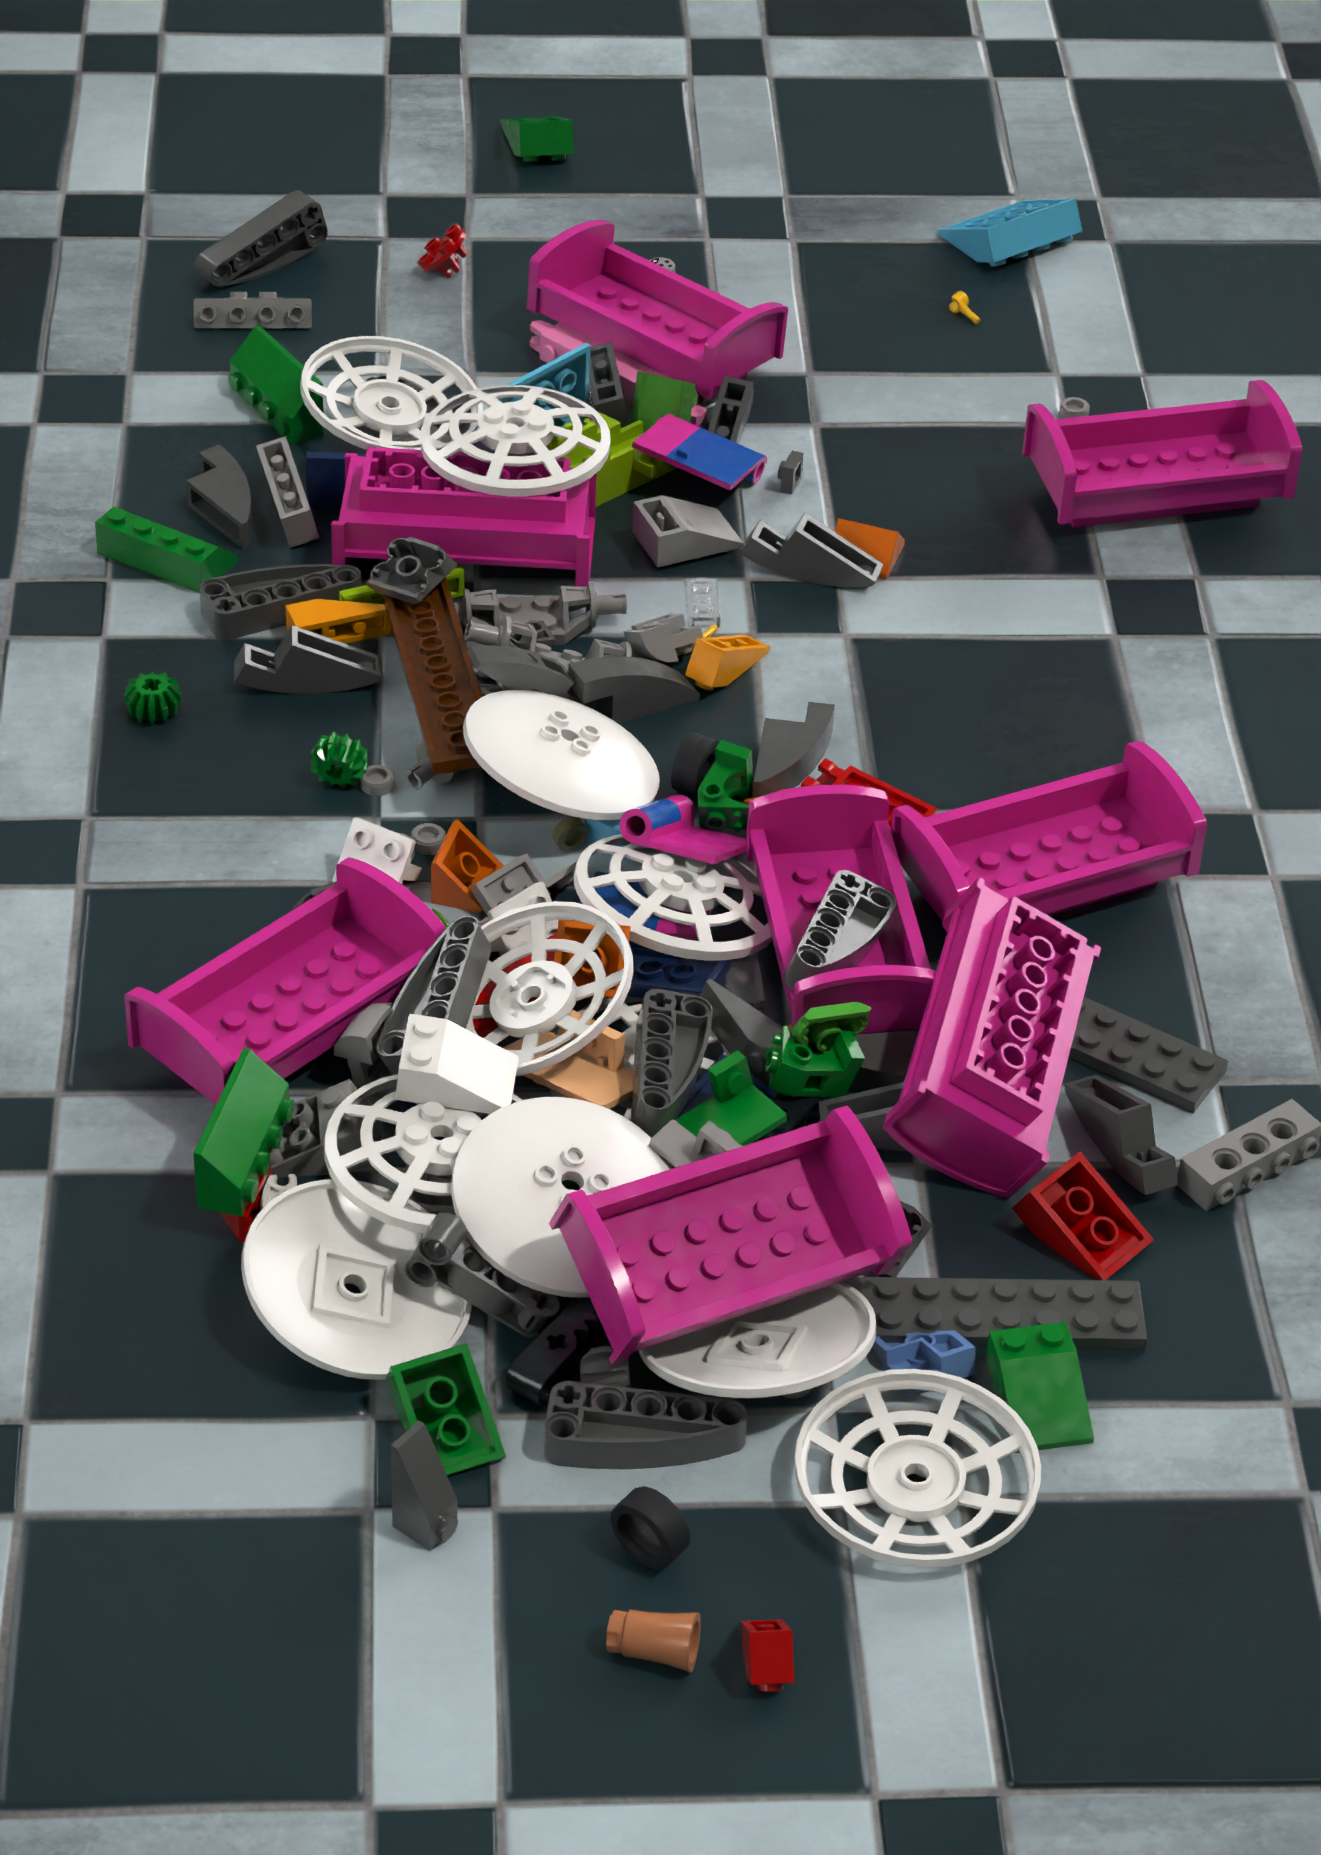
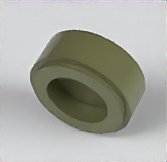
[552,816,588,851]

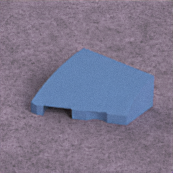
[871,1330,976,1396]

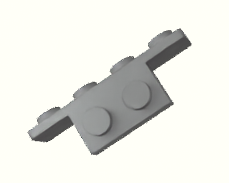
[193,292,312,328]
[470,852,578,926]
[649,1120,742,1167]

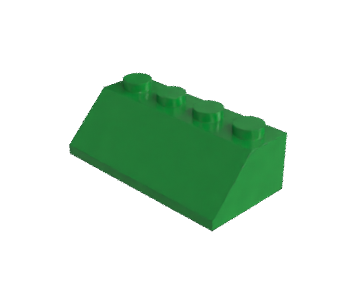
[228,325,324,445]
[95,507,238,593]
[193,1048,294,1217]

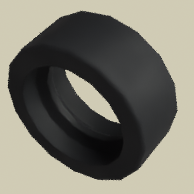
[610,1486,691,1569]

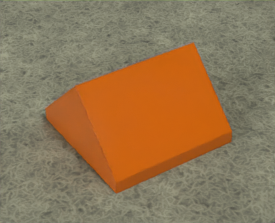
[835,518,905,580]
[431,819,504,913]
[554,920,631,1000]

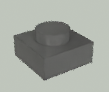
[777,450,804,495]

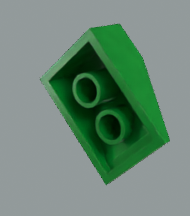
[500,116,574,162]
[985,1321,1094,1453]
[386,1343,506,1476]

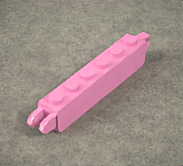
[530,320,708,426]

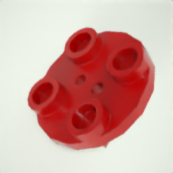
[417,223,467,278]

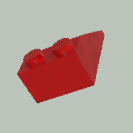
[1012,1152,1154,1280]

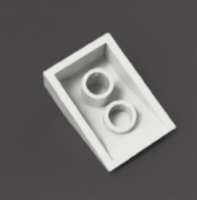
[395,1014,519,1114]

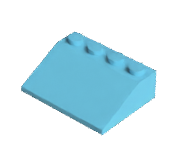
[938,198,1082,266]
[488,343,591,428]

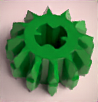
[124,671,181,725]
[310,731,368,789]

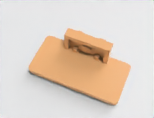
[503,1010,634,1109]

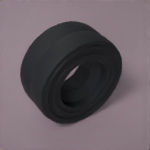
[671,733,719,797]

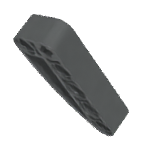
[194,190,328,287]
[199,564,361,640]
[783,870,897,991]
[376,916,491,1075]
[631,989,713,1137]
[544,1381,748,1469]

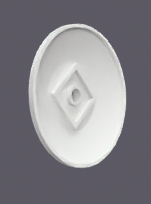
[463,690,660,820]
[451,1097,673,1298]
[241,1179,472,1380]
[639,1281,876,1398]

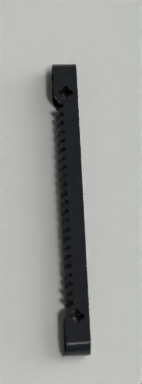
[505,1093,824,1407]

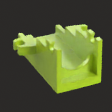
[546,412,677,507]

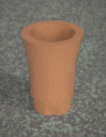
[606,1610,701,1673]

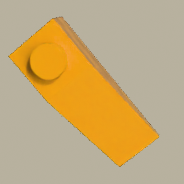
[285,599,391,644]
[685,634,771,690]

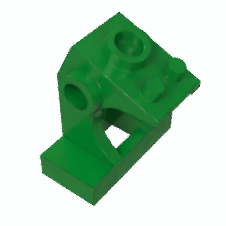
[698,740,754,832]
[765,1026,865,1100]

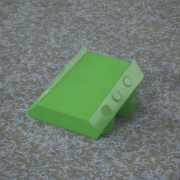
[630,371,698,433]
[789,1002,871,1054]

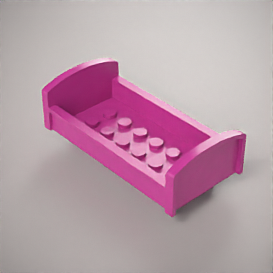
[526,220,788,402]
[1022,380,1303,527]
[331,447,597,587]
[891,741,1207,921]
[746,785,936,1035]
[124,857,446,1105]
[883,877,1101,1198]
[549,1106,912,1365]

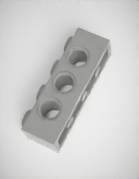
[256,436,320,548]
[1177,1099,1321,1212]

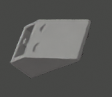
[632,495,744,567]
[270,1079,375,1178]

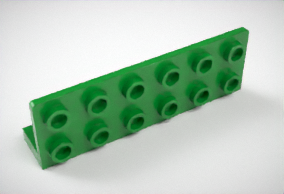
[562,1050,787,1190]

